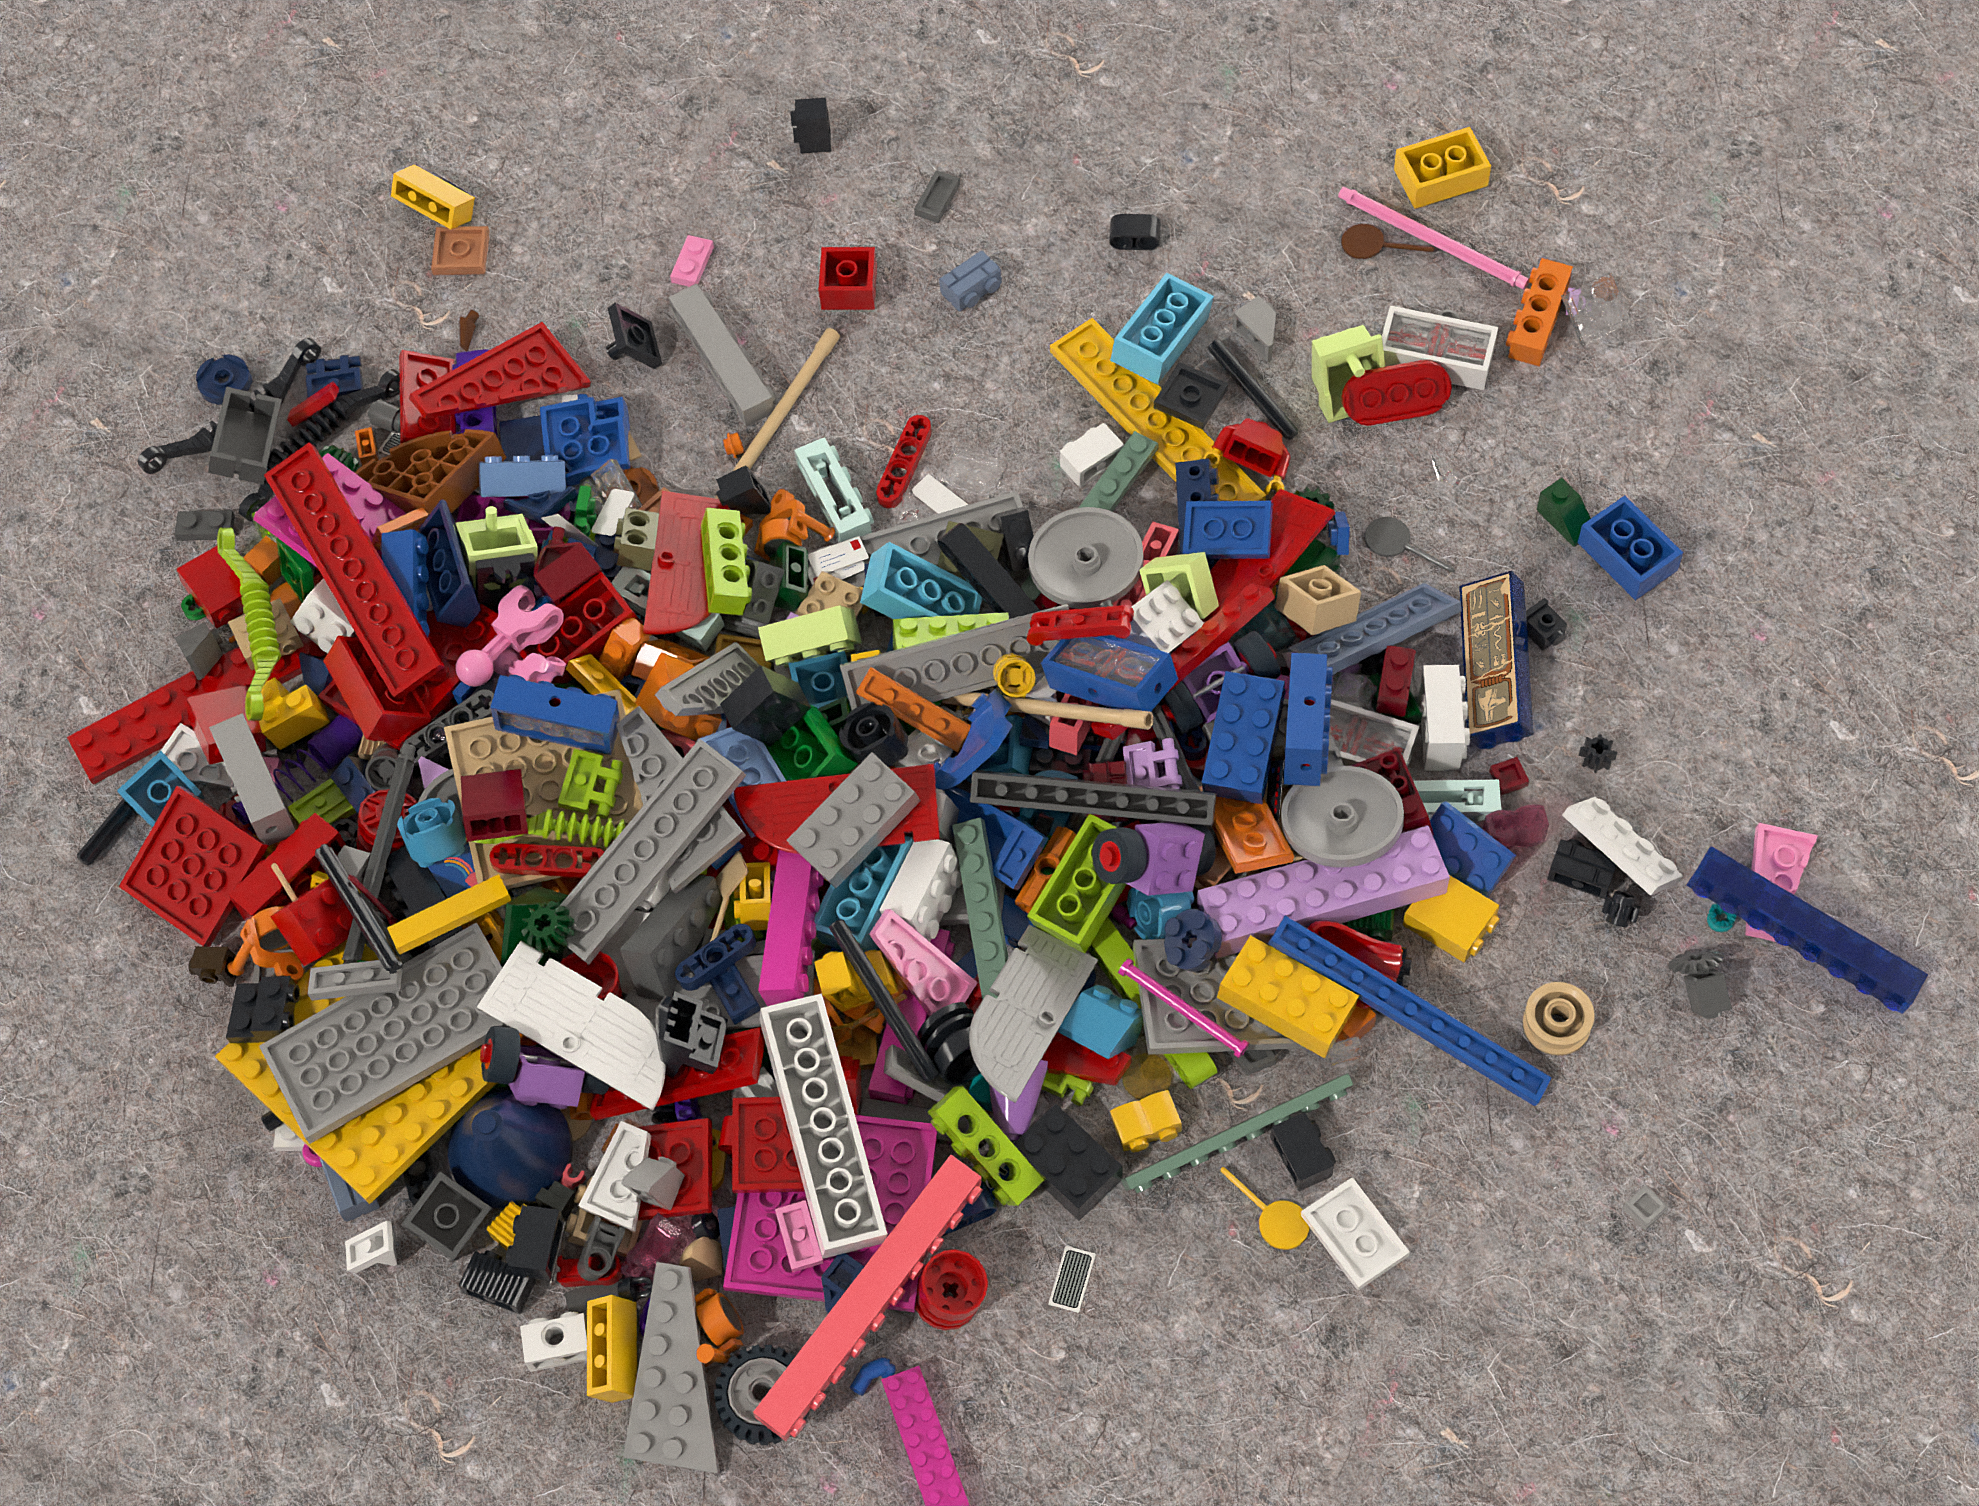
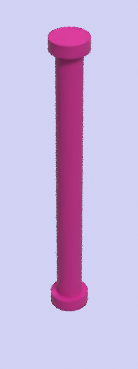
[1118,958,1250,1058]

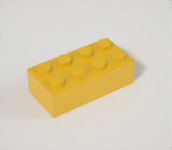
[1217,935,1359,1058]

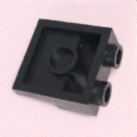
[226,976,300,1043]

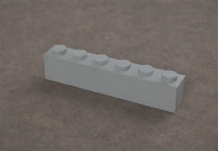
[668,284,776,427]

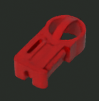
[557,1254,624,1287]

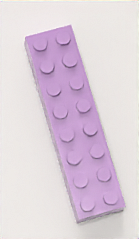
[1197,826,1450,959]

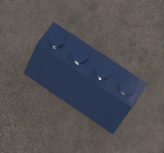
[417,500,481,628]

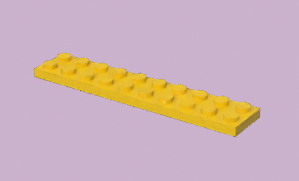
[1050,318,1266,501]

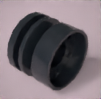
[917,1002,981,1085]

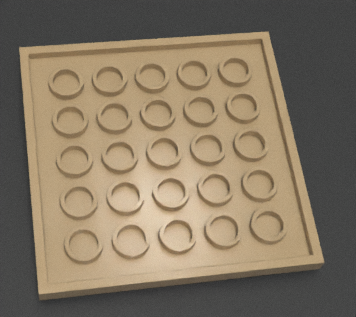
[444,689,643,889]

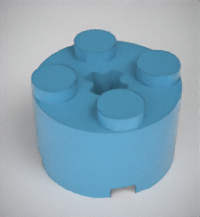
[397,798,466,867]
[1127,888,1194,940]

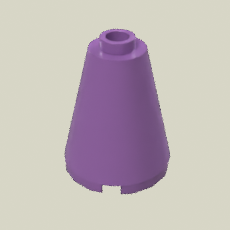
[989,1060,1048,1141]

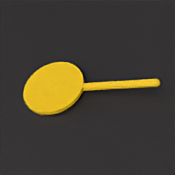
[1220,1167,1309,1250]

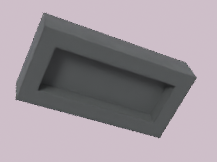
[914,170,960,223]

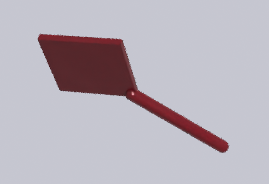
[348,874,425,954]

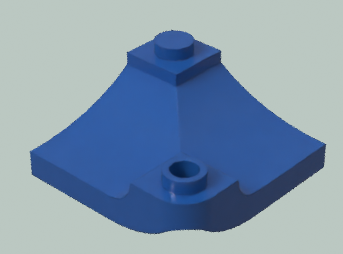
[540,397,630,486]
[933,689,1013,791]

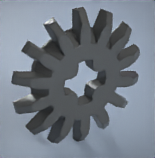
[1669,948,1724,974]

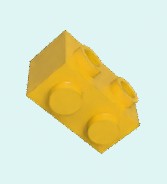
[734,862,771,931]

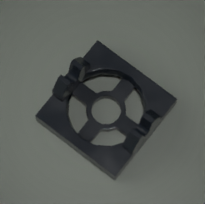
[476,553,535,610]

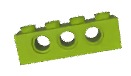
[701,508,752,615]
[928,1086,1044,1206]

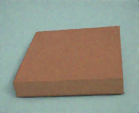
[431,226,490,275]

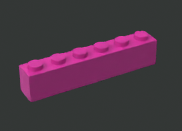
[758,850,823,1006]
[868,929,955,1104]

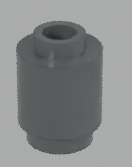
[368,399,400,433]

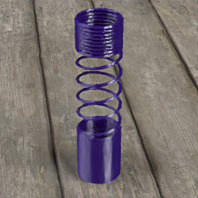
[231,714,363,834]

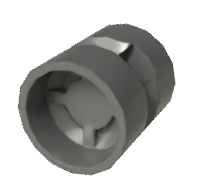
[365,743,400,790]

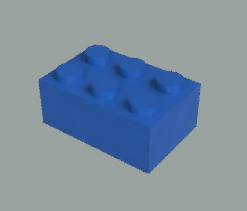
[1578,495,1683,601]

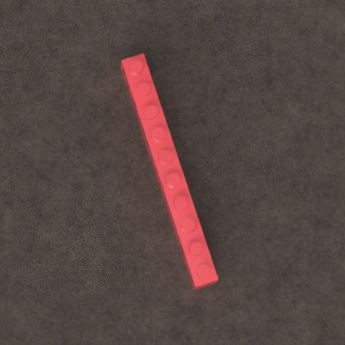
[1049,521,1179,755]
[753,1155,983,1441]

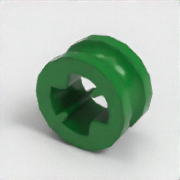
[181,594,206,621]

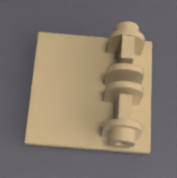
[795,571,864,618]

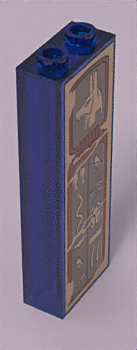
[1459,570,1534,749]

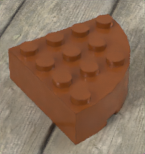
[354,429,507,520]

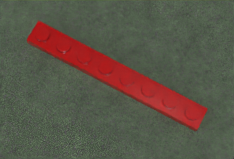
[1091,583,1275,740]

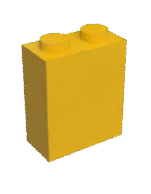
[1403,875,1500,963]

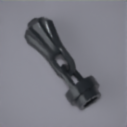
[617,1273,693,1302]

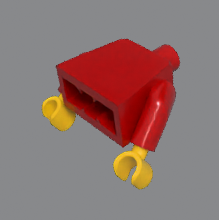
[1203,418,1291,496]

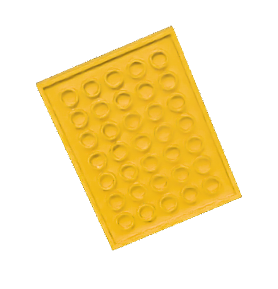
[215,939,496,1204]

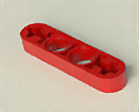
[876,415,932,509]
[489,843,605,878]

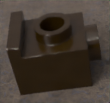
[188,946,236,987]

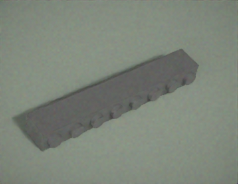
[970,770,1216,826]

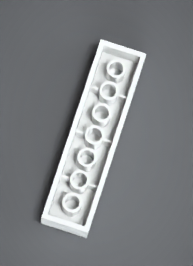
[759,993,887,1259]

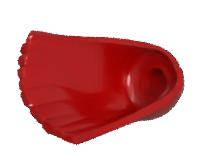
[1307,920,1403,1009]

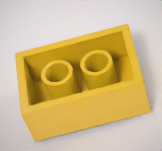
[1394,127,1491,209]

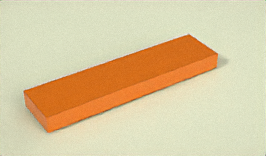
[856,667,971,752]

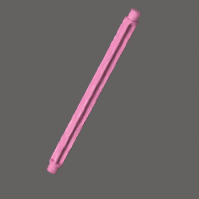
[1338,187,1529,290]

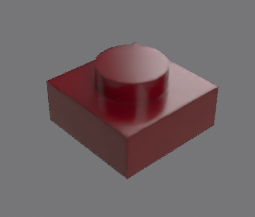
[1489,757,1530,796]

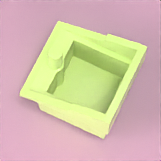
[1312,325,1385,423]
[455,506,538,591]

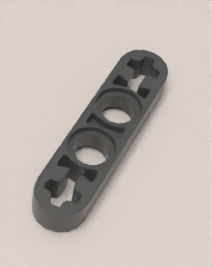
[400,689,494,766]

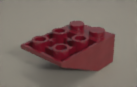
[1351,747,1434,835]

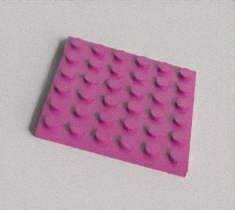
[723,1115,938,1312]

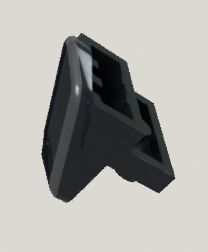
[655,991,728,1078]

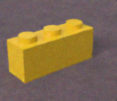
[391,165,475,230]
[587,1295,637,1403]

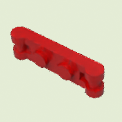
[1026,605,1134,646]

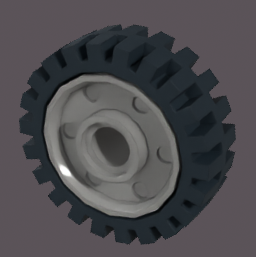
[714,1345,809,1446]

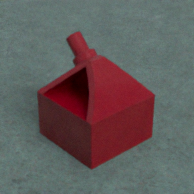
[534,526,602,606]

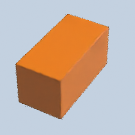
[355,427,379,466]

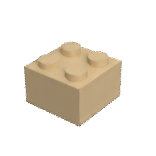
[1275,565,1361,635]

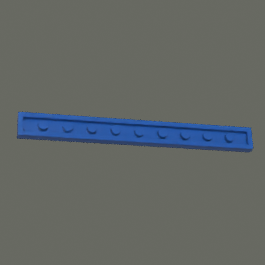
[1268,915,1552,1106]

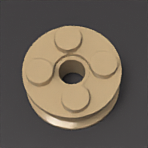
[1523,982,1595,1055]

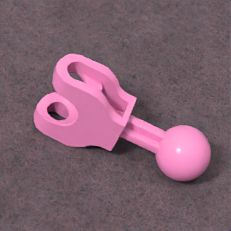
[456,585,563,687]
[493,646,566,683]

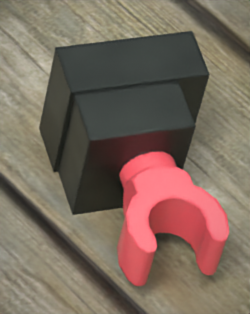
[535,1163,586,1222]

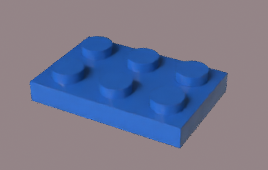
[1182,501,1273,559]
[1430,801,1517,898]

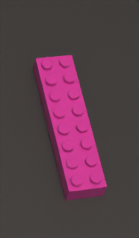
[881,1366,970,1506]

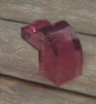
[620,1213,683,1290]

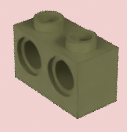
[613,508,659,571]

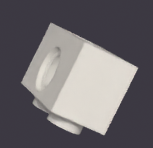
[520,1312,587,1372]

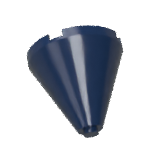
[448,1086,573,1211]

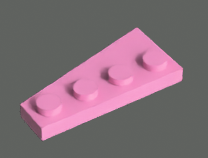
[1745,823,1818,942]
[869,909,978,1017]

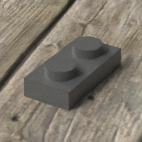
[174,510,235,541]

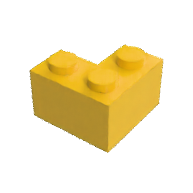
[259,678,330,750]
[814,950,898,1012]

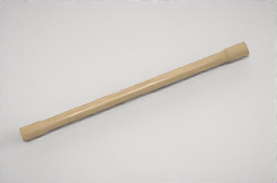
[715,328,840,499]
[942,692,1153,730]

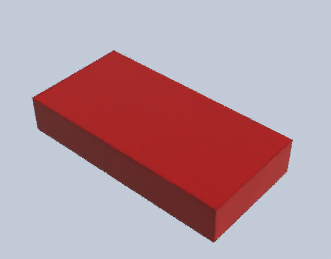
[287,381,339,427]

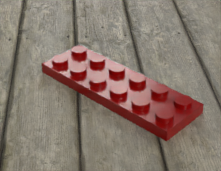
[590,1027,765,1120]

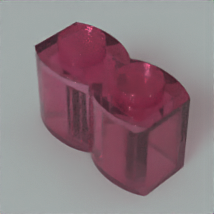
[1482,804,1549,850]

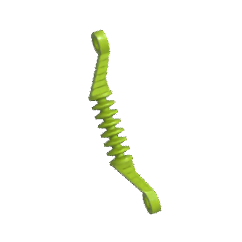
[217,528,281,721]
[465,809,708,874]

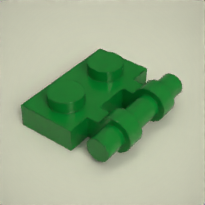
[574,485,597,539]

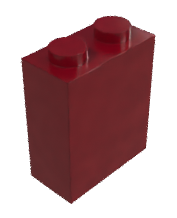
[460,769,528,842]

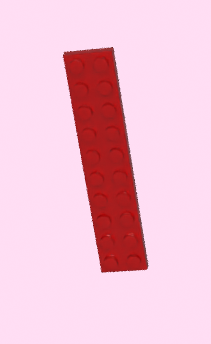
[264,442,445,700]
[67,618,328,785]

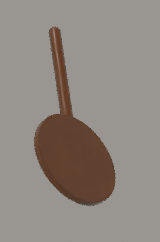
[1341,224,1434,259]

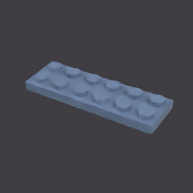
[1288,583,1462,676]

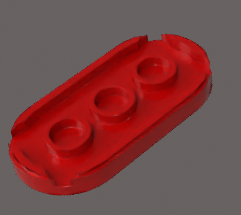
[1341,360,1452,426]

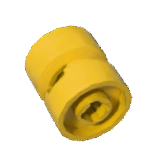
[993,653,1036,698]

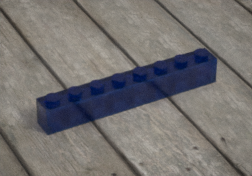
[1686,846,1929,1014]

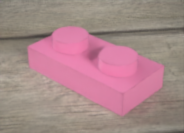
[670,235,714,287]
[775,1200,823,1273]

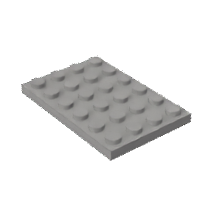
[1133,938,1305,1055]

